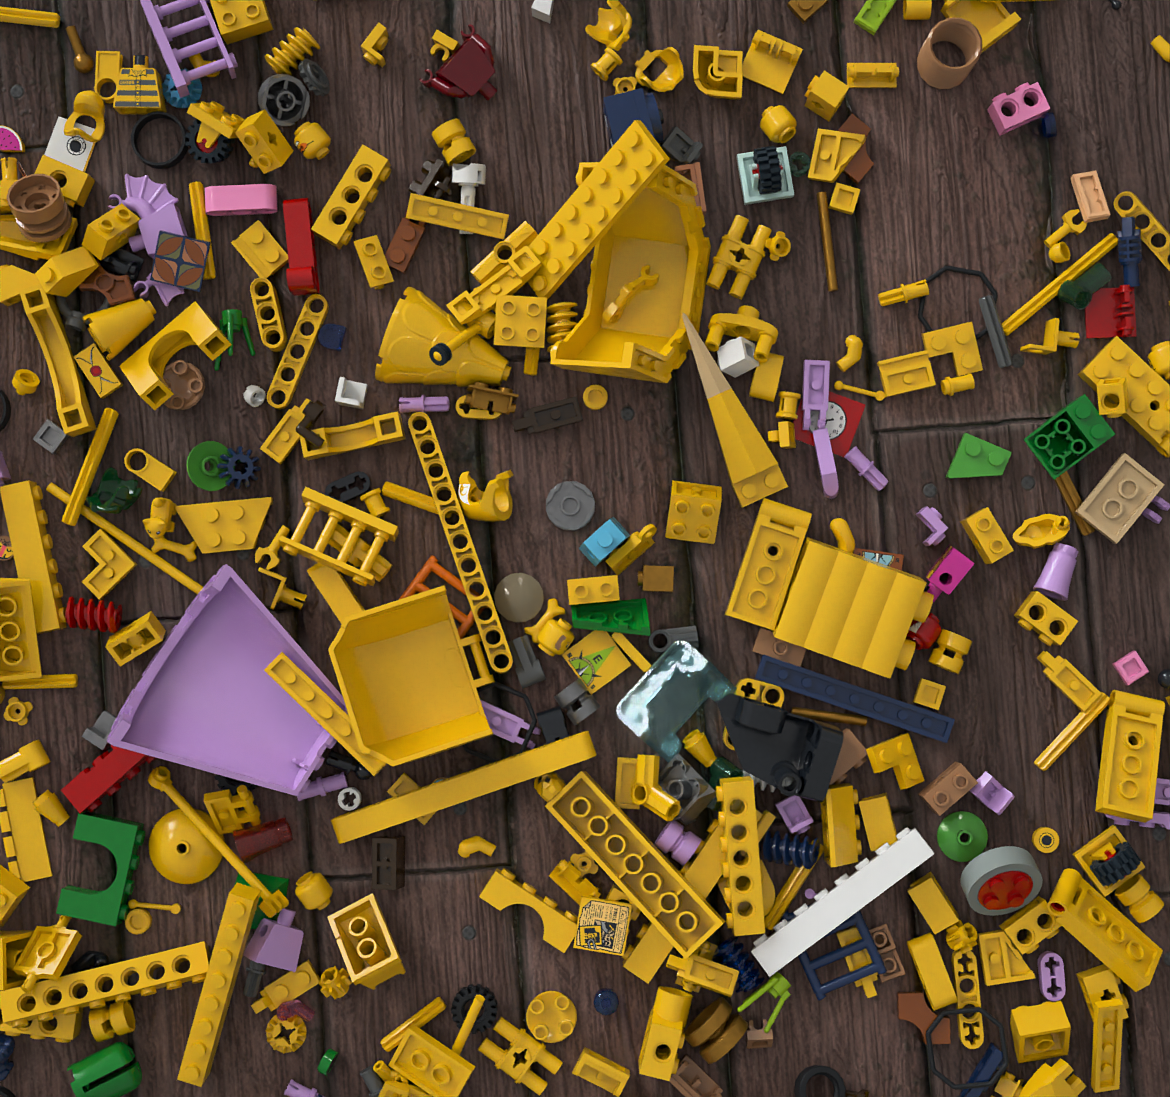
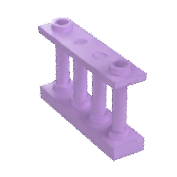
[140,0,238,98]

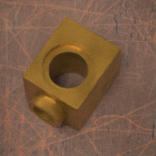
[637,565,674,592]

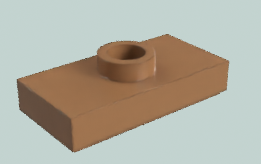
[752,627,806,667]

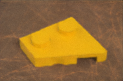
[977,930,1035,986]

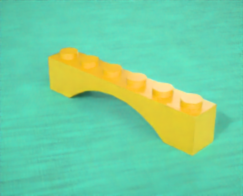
[19,284,97,437]

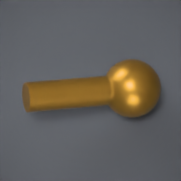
[65,25,94,73]

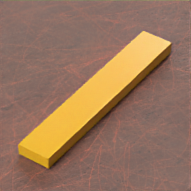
[264,652,387,777]

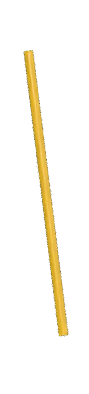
[46,482,203,594]

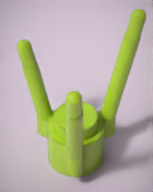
[737,972,791,1033]

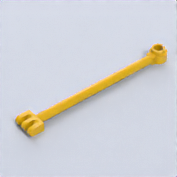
[148,766,289,918]

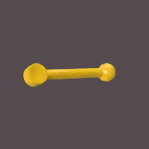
[834,381,885,401]
[128,899,181,914]

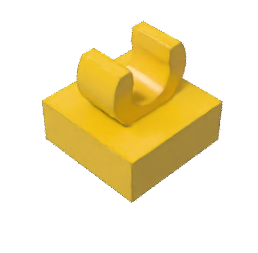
[431,30,460,63]
[768,421,796,449]

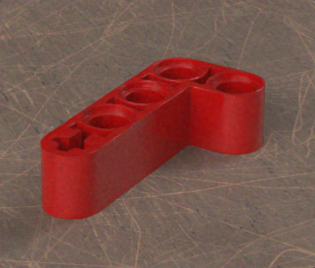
[283,197,319,296]

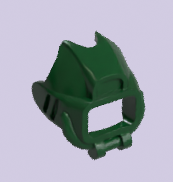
[86,468,142,514]

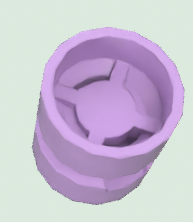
[654,820,702,866]

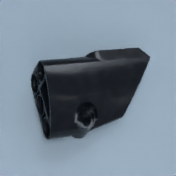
[716,693,844,803]

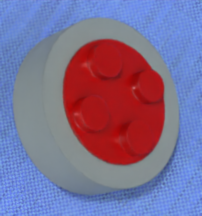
[960,846,1043,916]

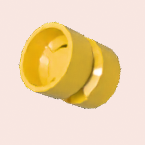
[432,118,476,166]
[928,629,972,674]
[1114,874,1164,923]
[89,1001,136,1042]

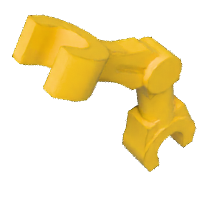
[602,265,659,322]

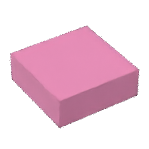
[1112,651,1149,685]

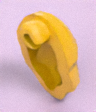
[1013,514,1070,549]

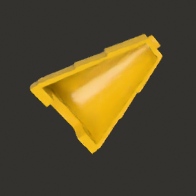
[375,287,512,387]

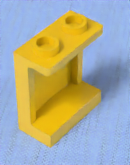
[941,0,1021,53]

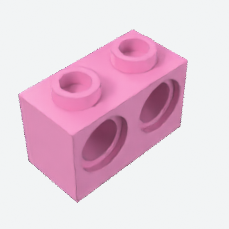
[987,82,1051,136]

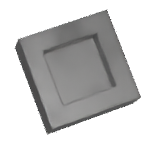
[33,419,69,455]

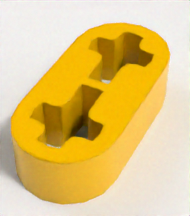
[456,395,502,420]

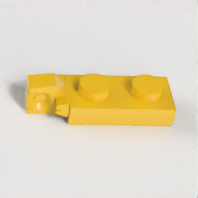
[260,398,314,464]
[1037,651,1101,712]
[836,926,878,998]
[666,954,739,997]
[251,959,321,1014]

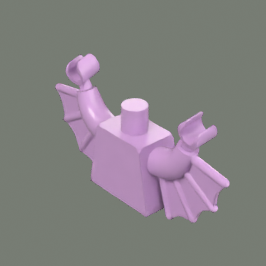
[108,174,188,306]

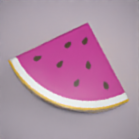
[0,125,25,153]

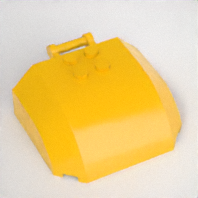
[328,585,495,767]

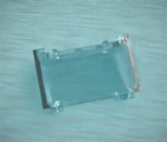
[616,640,736,763]

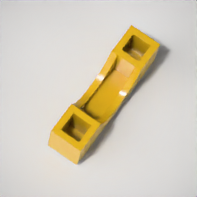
[299,411,406,460]
[479,868,578,953]

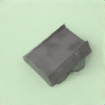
[658,753,716,826]

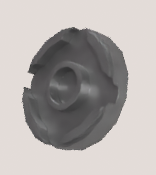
[546,481,595,531]

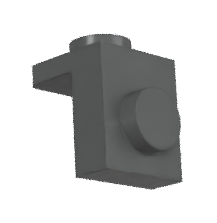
[660,126,703,165]

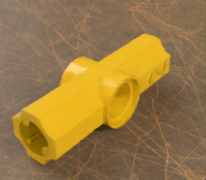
[470,221,538,285]
[320,524,393,582]

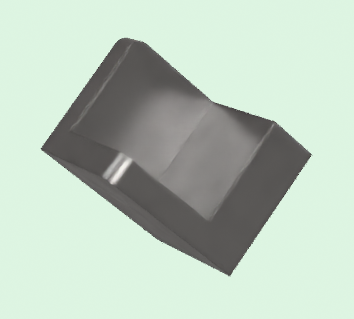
[81,711,116,750]

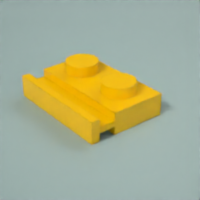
[231,220,289,279]
[877,350,936,398]

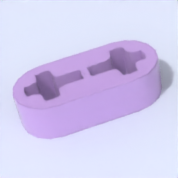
[1038,951,1066,1001]

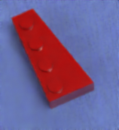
[61,745,157,814]

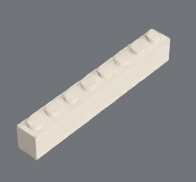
[751,827,934,977]

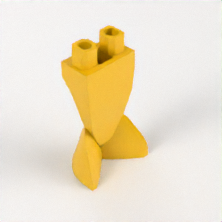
[1019,1058,1086,1097]

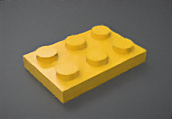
[388,1023,476,1097]

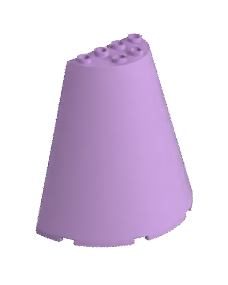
[107,564,349,796]

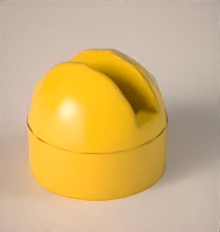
[1048,241,1070,263]

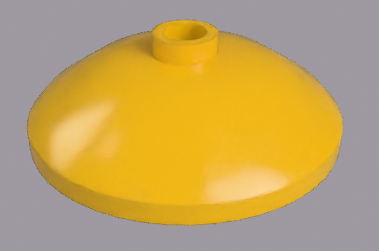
[149,808,225,884]

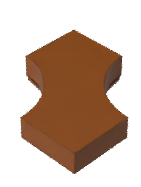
[838,114,874,184]
[79,259,136,307]
[897,991,951,1044]

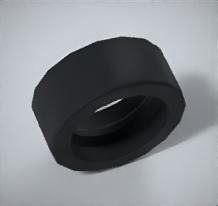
[794,1065,846,1097]

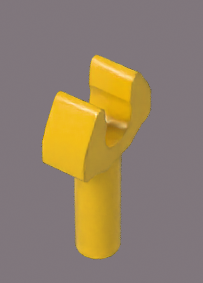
[1044,209,1087,249]
[255,525,291,570]

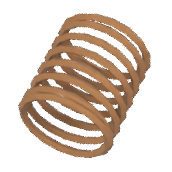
[917,18,982,89]

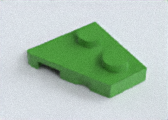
[945,433,1012,479]

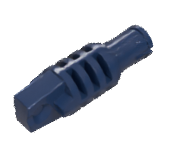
[1117,216,1142,287]

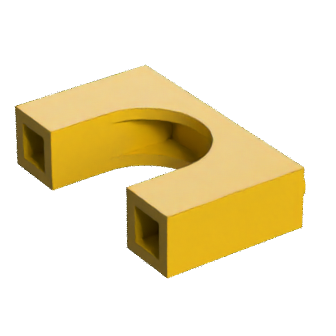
[119,301,232,410]

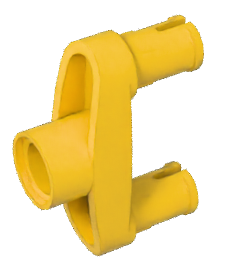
[705,305,778,362]

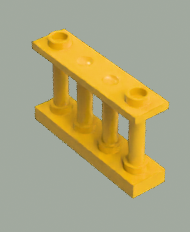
[279,487,399,586]

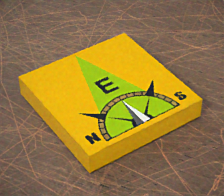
[562,630,631,695]

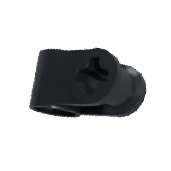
[536,705,570,744]

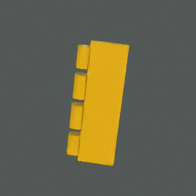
[0,777,53,882]

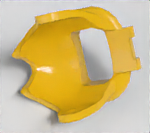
[585,0,632,51]
[634,47,684,92]

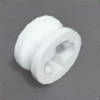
[338,787,362,811]

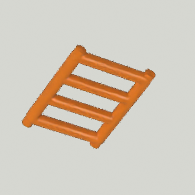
[398,555,485,639]

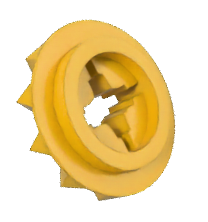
[265,1012,307,1054]

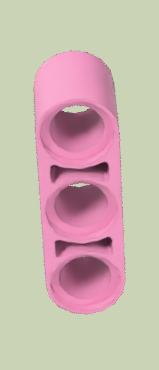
[205,184,277,216]

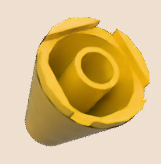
[82,298,156,360]

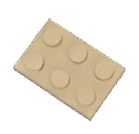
[1075,453,1165,544]

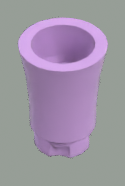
[1033,543,1078,601]

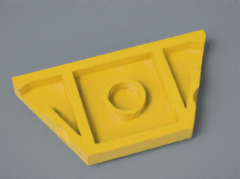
[175,497,273,554]

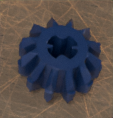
[217,446,261,489]

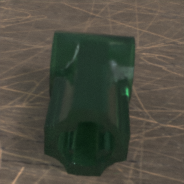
[1058,262,1112,310]
[706,757,743,811]

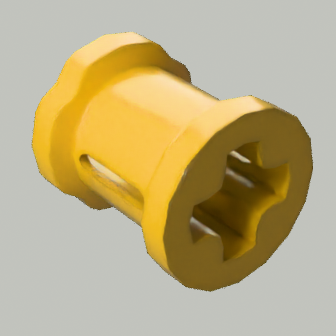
[590,47,623,81]
[776,391,801,420]
[360,488,391,518]

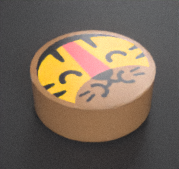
[0,536,14,561]

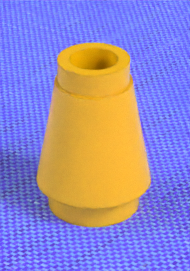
[682,729,717,768]
[32,789,70,827]

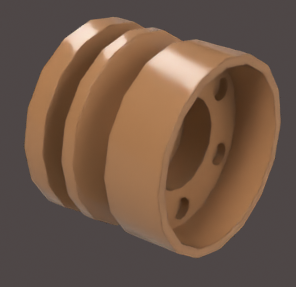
[7,174,72,242]

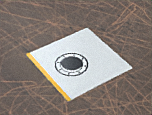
[44,116,96,172]

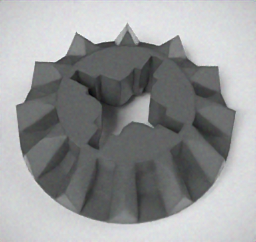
[298,59,330,97]

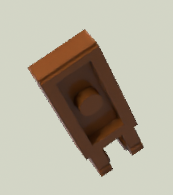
[385,211,427,274]

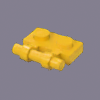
[204,785,261,835]

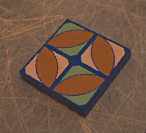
[150,230,211,292]

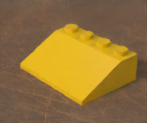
[0,578,42,682]

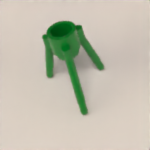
[214,309,255,371]

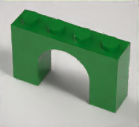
[56,811,146,926]

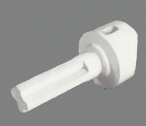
[452,163,486,234]

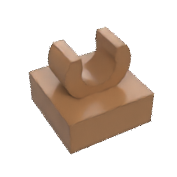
[746,1019,773,1049]

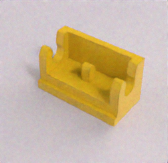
[859,793,898,852]
[907,872,959,934]
[572,1047,630,1097]

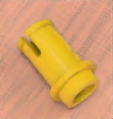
[941,373,975,396]

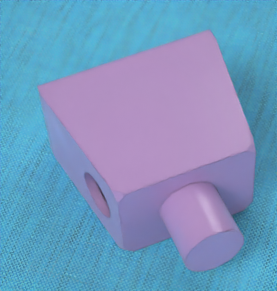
[243,908,304,972]

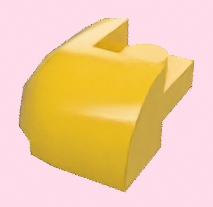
[692,45,743,100]

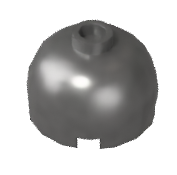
[258,74,310,126]

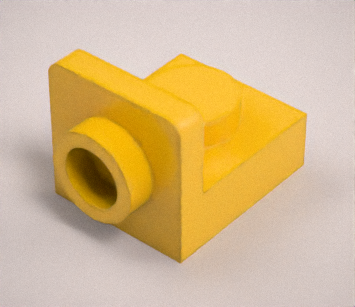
[361,22,389,68]

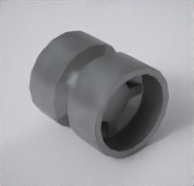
[554,678,601,726]

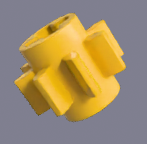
[946,920,978,954]
[318,966,352,1000]

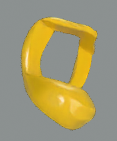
[64,90,105,142]

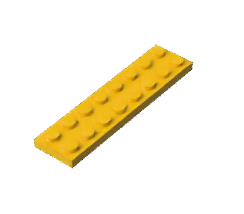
[527,120,670,300]

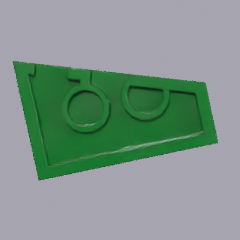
[571,598,651,636]

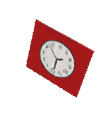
[793,391,866,457]

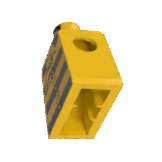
[113,55,166,115]

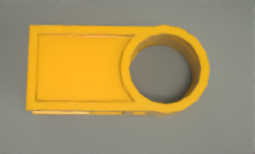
[94,51,123,104]
[124,448,177,492]

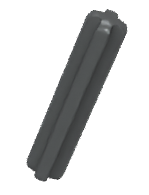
[979,295,1013,368]

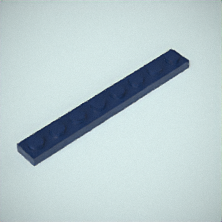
[755,655,955,743]

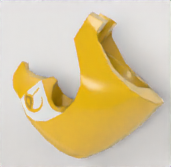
[458,469,513,522]

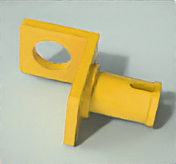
[1020,318,1080,355]
[258,567,307,610]

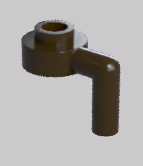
[296,400,326,448]

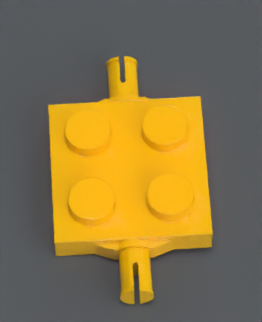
[12,915,82,993]

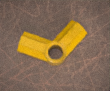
[629,754,681,821]

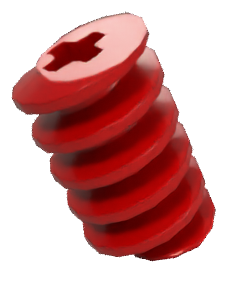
[65,596,122,633]

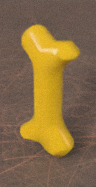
[151,536,198,562]
[524,598,566,643]

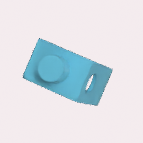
[579,517,630,567]

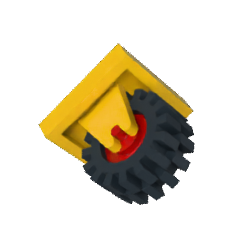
[185,101,245,163]
[1072,825,1145,897]

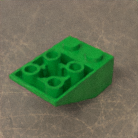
[1023,394,1115,480]

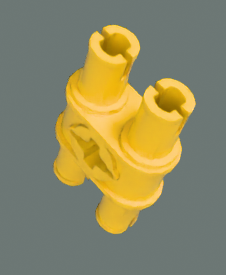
[706,215,772,300]
[478,1016,563,1096]

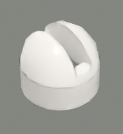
[243,385,266,407]

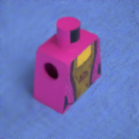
[924,544,975,602]

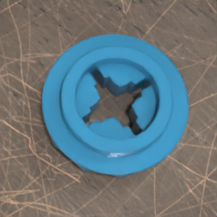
[162,68,202,108]

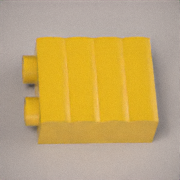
[772,537,934,678]

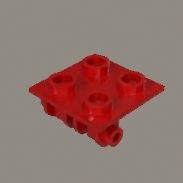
[1084,285,1137,339]

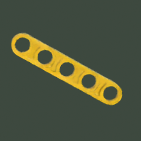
[1114,191,1170,271]
[267,294,329,410]

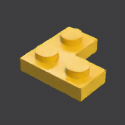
[921,322,983,376]
[82,529,137,600]
[866,733,925,790]

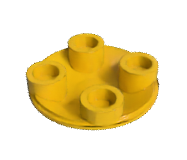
[526,991,577,1043]

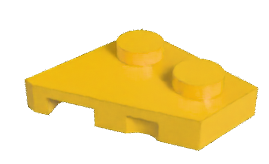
[808,128,866,183]

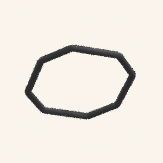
[918,266,998,341]
[462,681,537,763]
[926,1007,1009,1090]

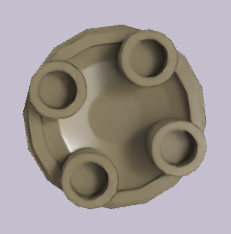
[494,573,544,623]

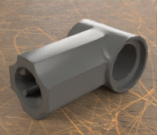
[648,626,699,652]
[507,635,546,689]

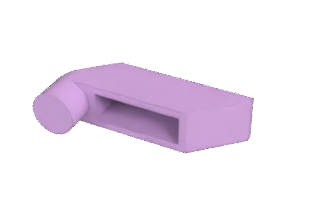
[812,428,839,499]

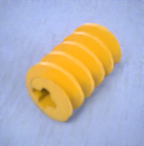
[264,27,321,76]
[546,302,578,353]

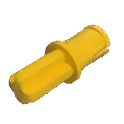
[878,279,929,306]

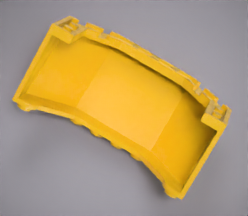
[550,162,711,383]

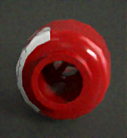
[906,613,942,650]

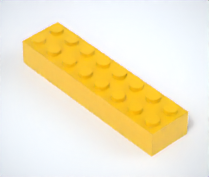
[545,771,726,959]

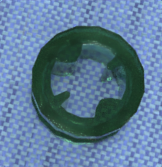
[789,152,811,177]

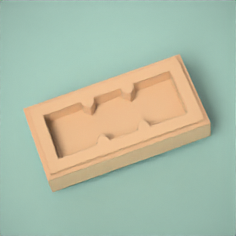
[1070,170,1111,223]

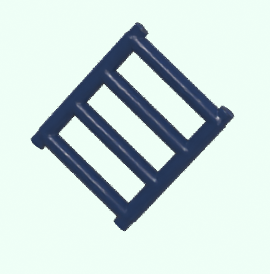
[781,903,887,1001]

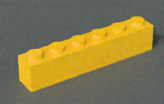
[0,480,67,634]

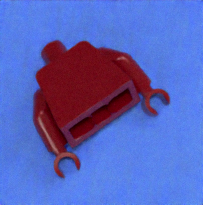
[419,24,497,101]

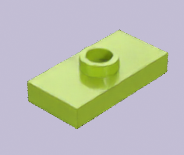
[853,0,897,36]

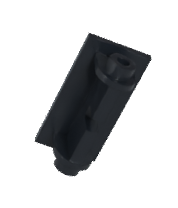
[93,248,144,282]

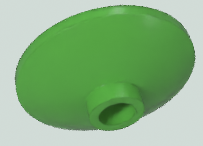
[187,441,235,491]
[937,811,988,862]

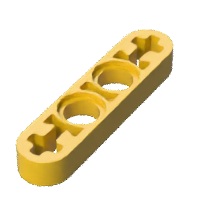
[951,949,984,1049]

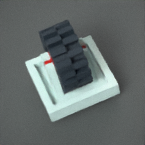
[736,146,794,205]

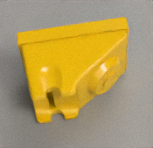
[327,893,406,990]

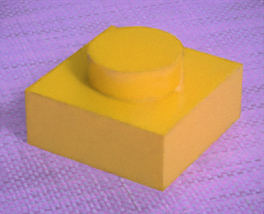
[828,182,860,215]
[913,678,946,710]

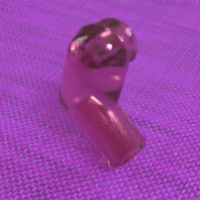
[277,999,315,1022]

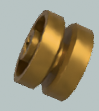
[684,997,748,1064]

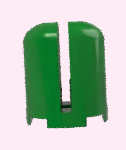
[67,1042,142,1097]

